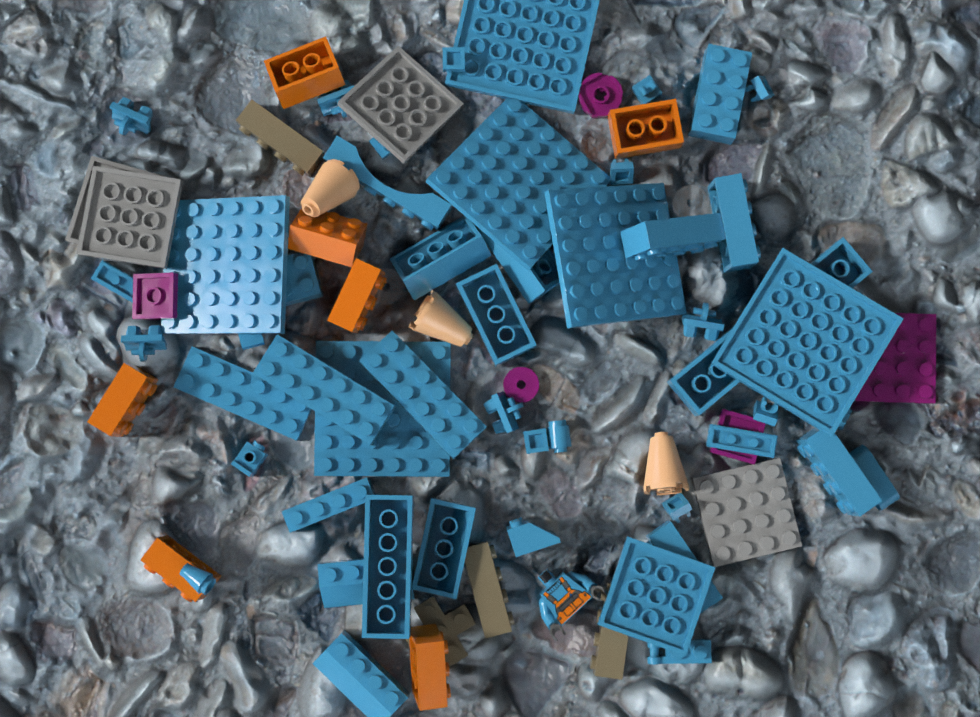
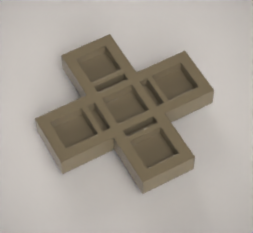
[406,595,476,667]

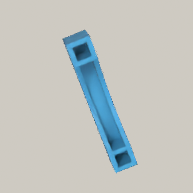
[323,136,452,231]

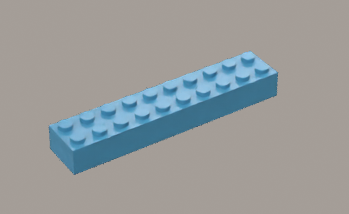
[667,237,873,416]

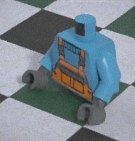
[538,568,607,641]

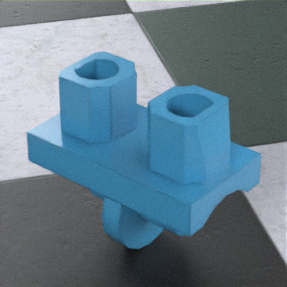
[317,80,354,118]
[110,97,153,136]
[681,303,725,341]
[121,325,167,362]
[484,391,524,434]

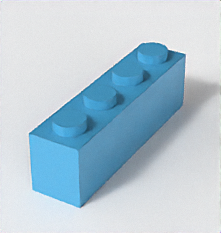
[281,477,376,533]
[646,521,723,614]

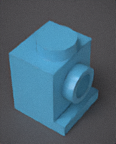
[231,440,268,477]

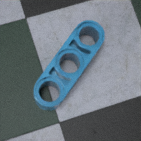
[849,444,900,511]

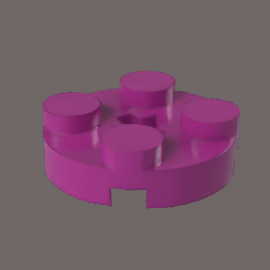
[578,73,623,119]

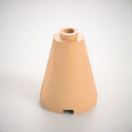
[301,159,360,217]
[409,290,474,347]
[643,432,689,496]

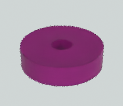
[503,367,539,403]

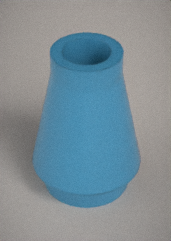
[180,563,216,595]

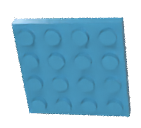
[597,536,715,656]

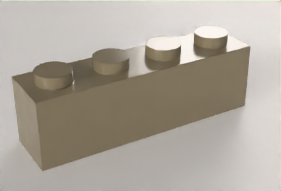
[236,99,325,177]
[465,541,515,639]
[590,582,628,680]

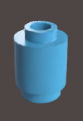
[547,420,572,453]

